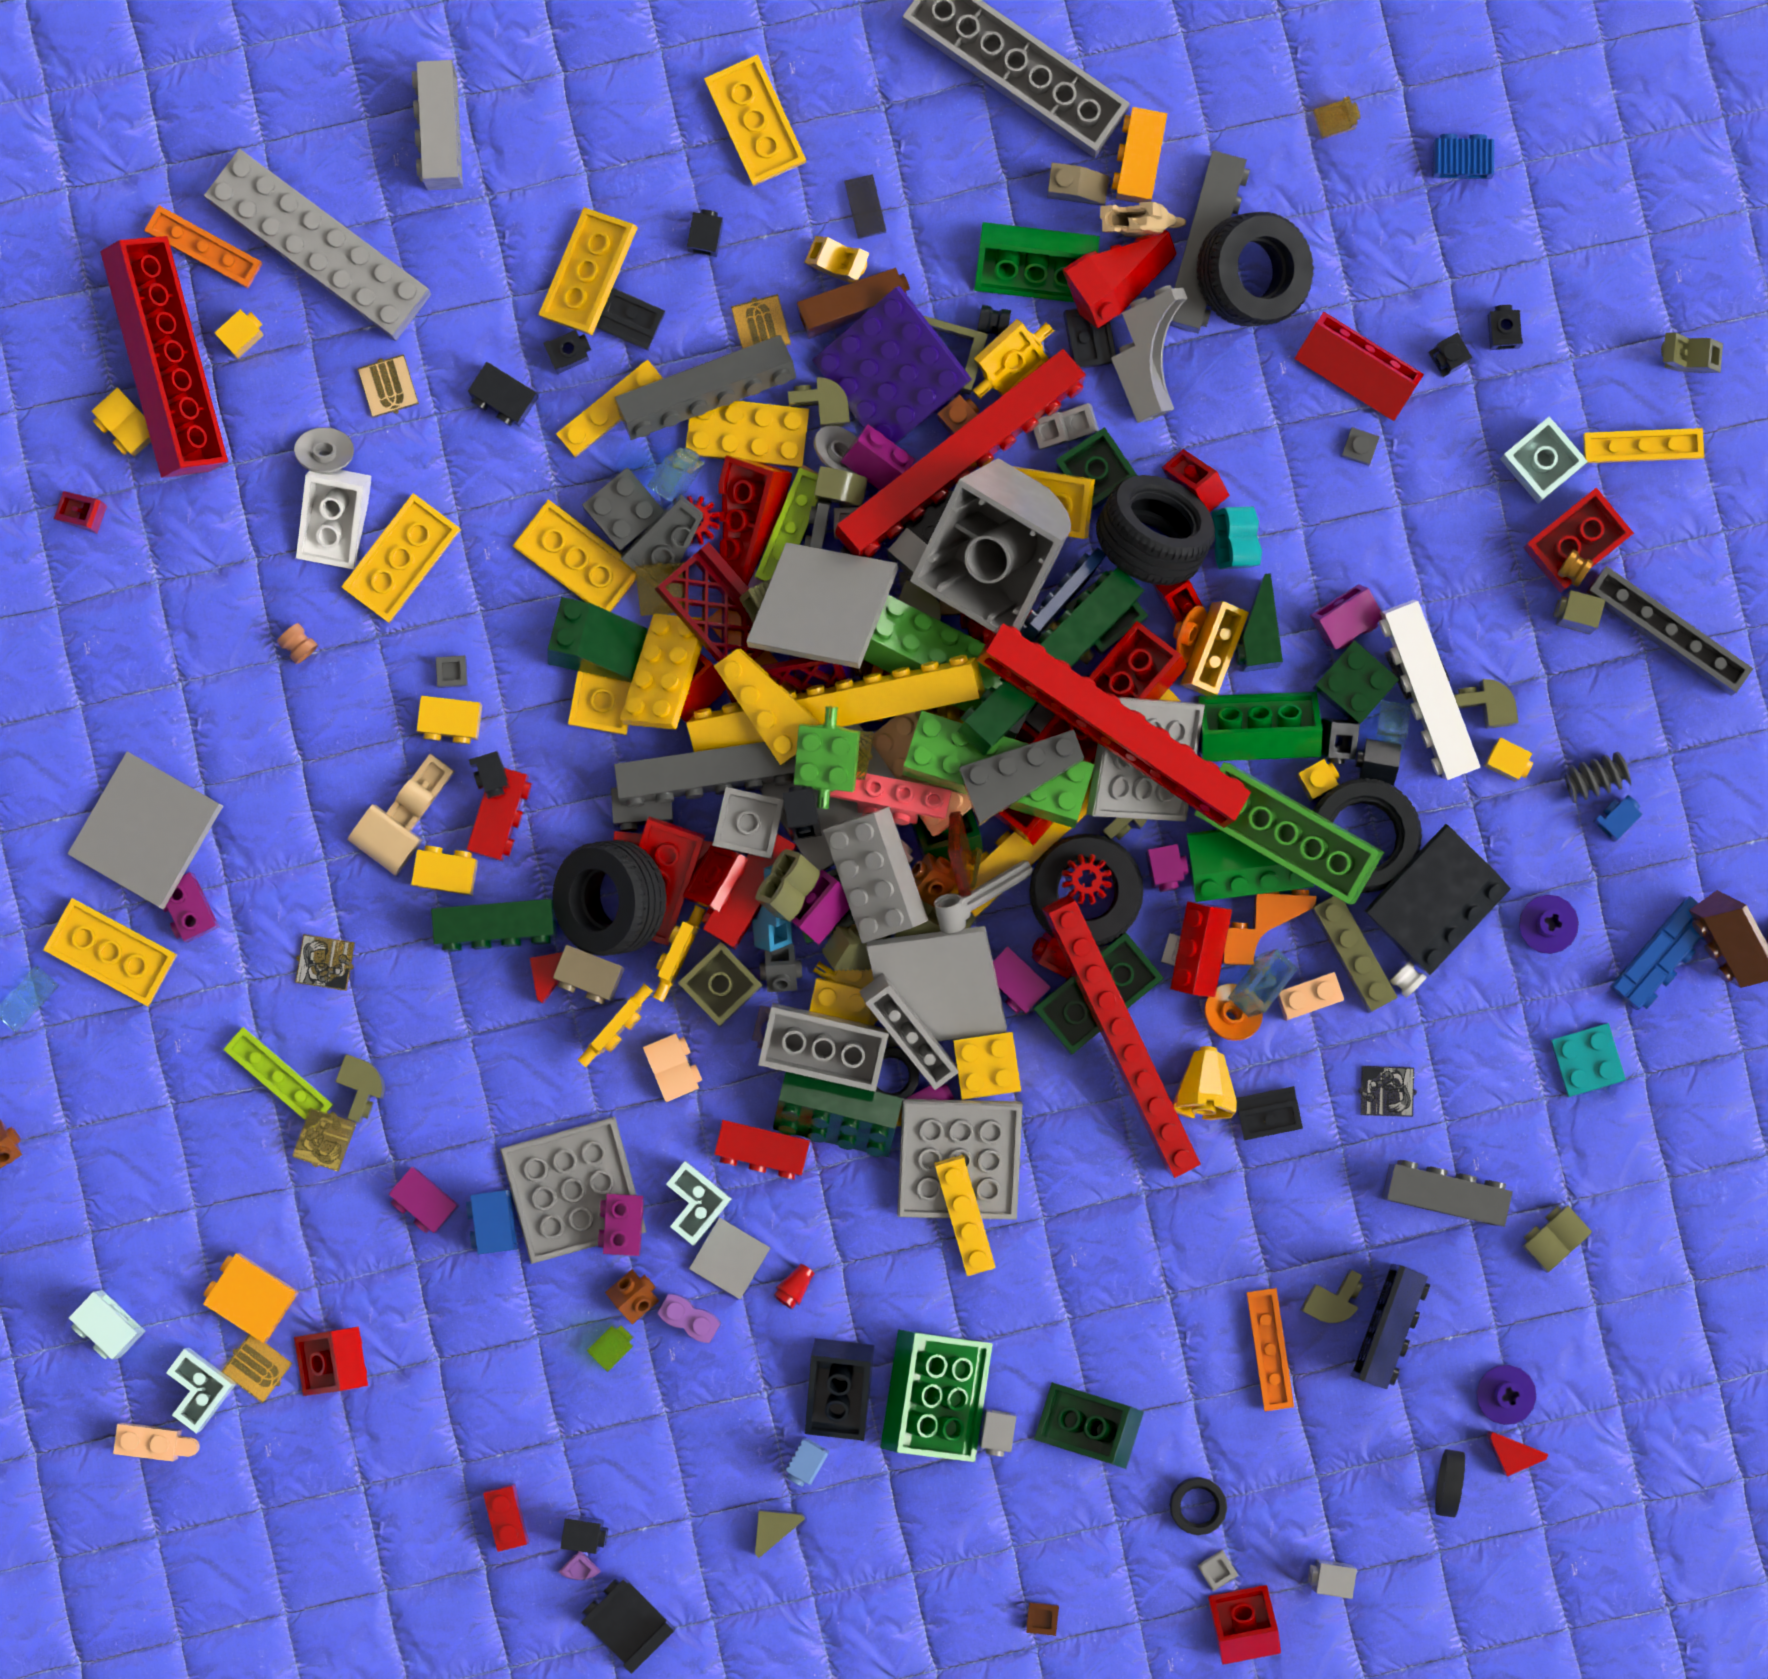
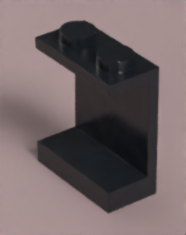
[581,1578,676,1674]

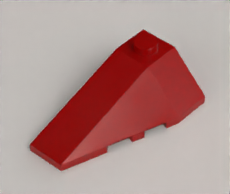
[1062,230,1177,328]
[718,455,792,586]

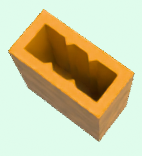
[203,1253,299,1343]

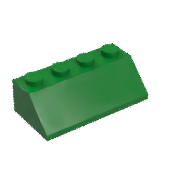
[974,222,1100,303]
[1198,692,1322,762]
[1186,829,1314,902]

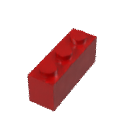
[467,768,532,862]
[1170,901,1232,997]
[714,1120,810,1180]

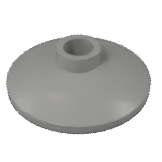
[814,426,857,474]
[294,428,354,473]

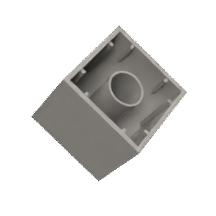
[910,458,1071,631]

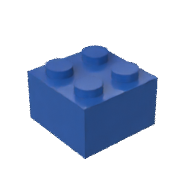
[466,1190,518,1255]

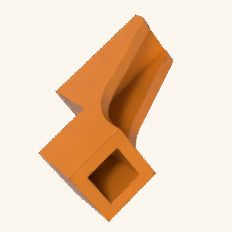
[1222,889,1316,966]

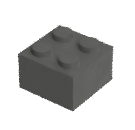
[582,467,664,554]

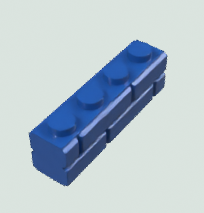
[1609,896,1705,1010]

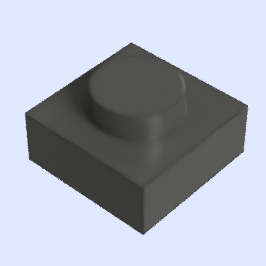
[1341,427,1379,466]
[436,655,468,688]

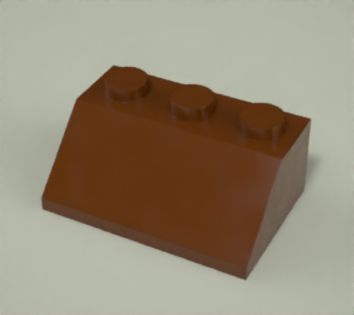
[1689,890,1768,988]

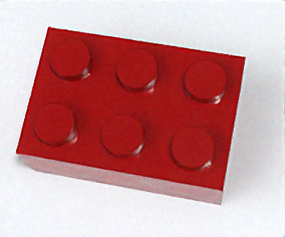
[1523,487,1634,593]

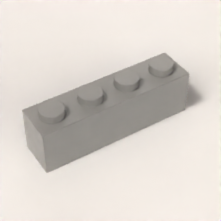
[859,973,959,1090]

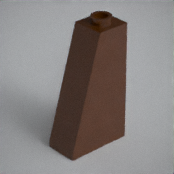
[797,267,910,339]

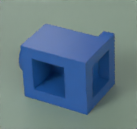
[1593,795,1643,842]

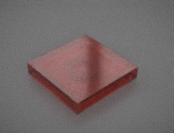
[948,811,972,897]

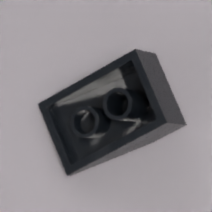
[805,1338,874,1441]

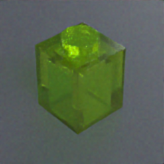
[587,1324,635,1372]

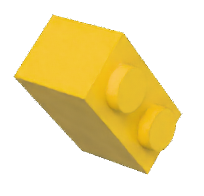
[417,696,482,745]
[411,845,478,896]

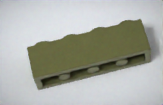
[1311,896,1398,1013]

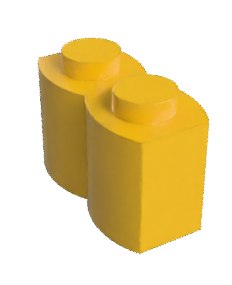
[92,387,151,457]

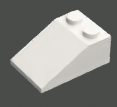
[296,470,372,569]

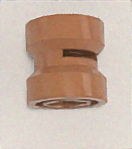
[277,623,318,664]

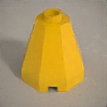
[1173,1046,1237,1120]

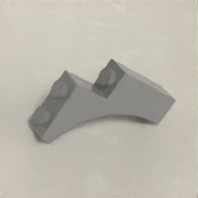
[1111,285,1188,423]

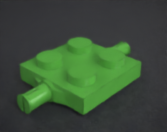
[794,706,860,809]

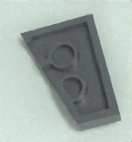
[621,494,703,590]

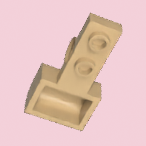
[347,754,455,876]

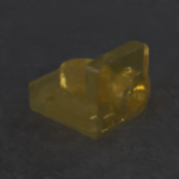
[1313,96,1361,139]

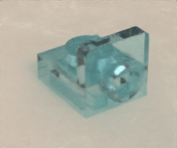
[1375,700,1410,750]

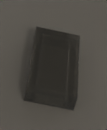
[844,174,886,239]

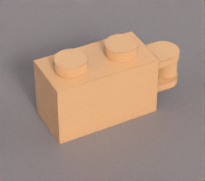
[113,1422,200,1462]

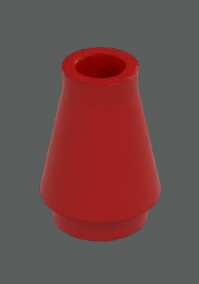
[773,1263,815,1310]

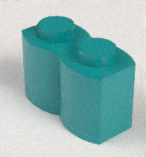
[1212,506,1262,569]

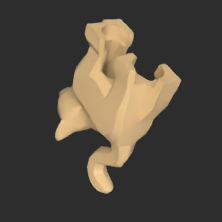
[1100,202,1186,238]

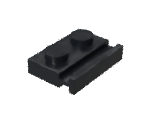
[596,288,665,351]
[1063,309,1116,369]
[1236,1086,1303,1141]

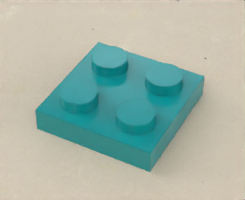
[1550,1023,1626,1097]

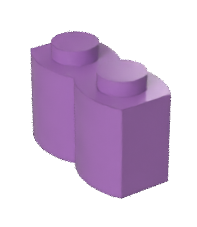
[658,1294,721,1343]

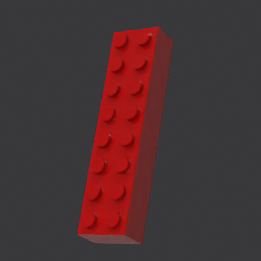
[100,236,228,478]
[994,621,1187,846]

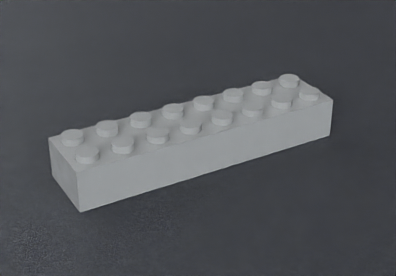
[902,0,1130,158]
[204,149,431,341]

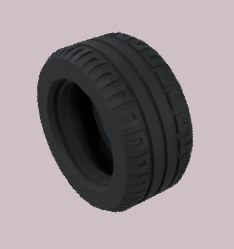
[1096,475,1215,585]
[1313,778,1422,893]

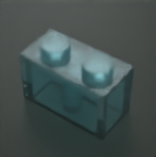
[647,447,705,503]
[1228,949,1298,1017]

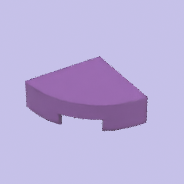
[558,1551,601,1580]

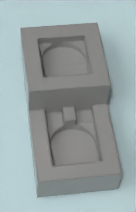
[1033,403,1099,450]

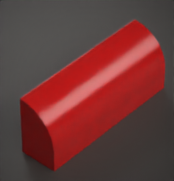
[1294,312,1424,421]

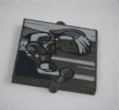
[1358,1066,1417,1117]

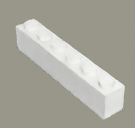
[1379,599,1480,780]

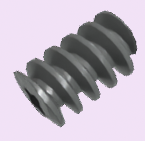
[1565,752,1631,803]

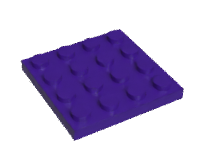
[812,286,972,445]

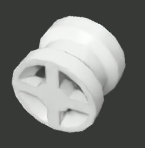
[1389,961,1427,998]

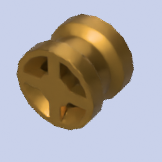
[1557,549,1594,587]

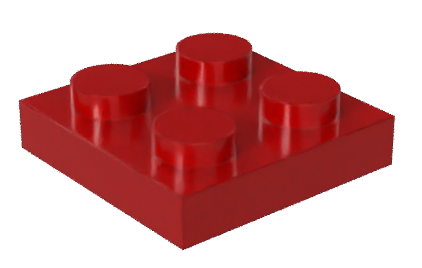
[682,844,748,911]

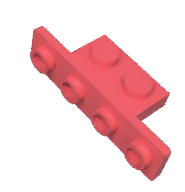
[830,772,951,825]

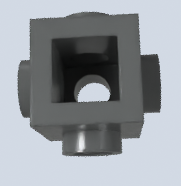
[760,944,802,992]

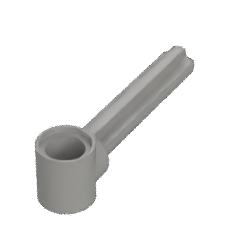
[934,860,1033,934]

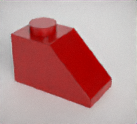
[1161,449,1230,512]
[1153,579,1203,623]

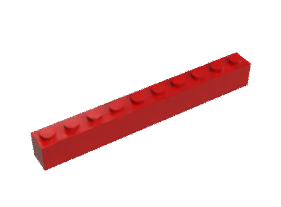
[835,349,1086,557]
[976,623,1251,828]
[1042,895,1201,1178]

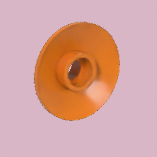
[1173,606,1207,663]
[1204,984,1263,1041]

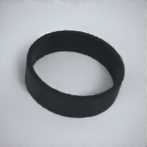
[1435,1449,1465,1518]

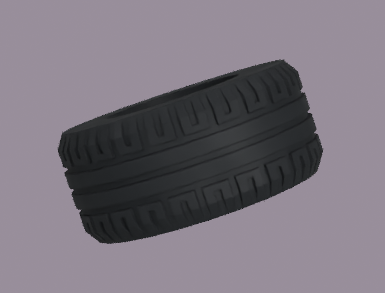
[1196,211,1314,327]
[1029,833,1144,947]
[552,840,667,956]

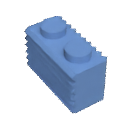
[786,1437,829,1487]

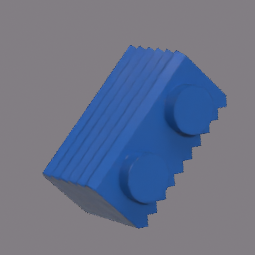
[1432,134,1494,179]

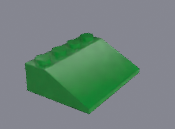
[880,1329,993,1462]

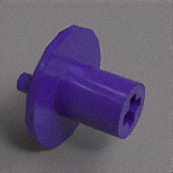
[1519,895,1579,954]
[1476,1365,1537,1425]

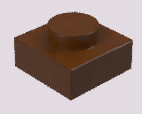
[1026,1602,1059,1636]

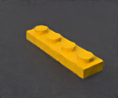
[556,359,663,458]
[1583,428,1704,464]
[934,1155,996,1276]

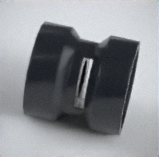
[977,304,1011,337]

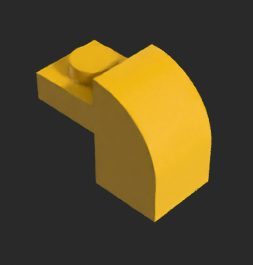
[804,236,869,283]

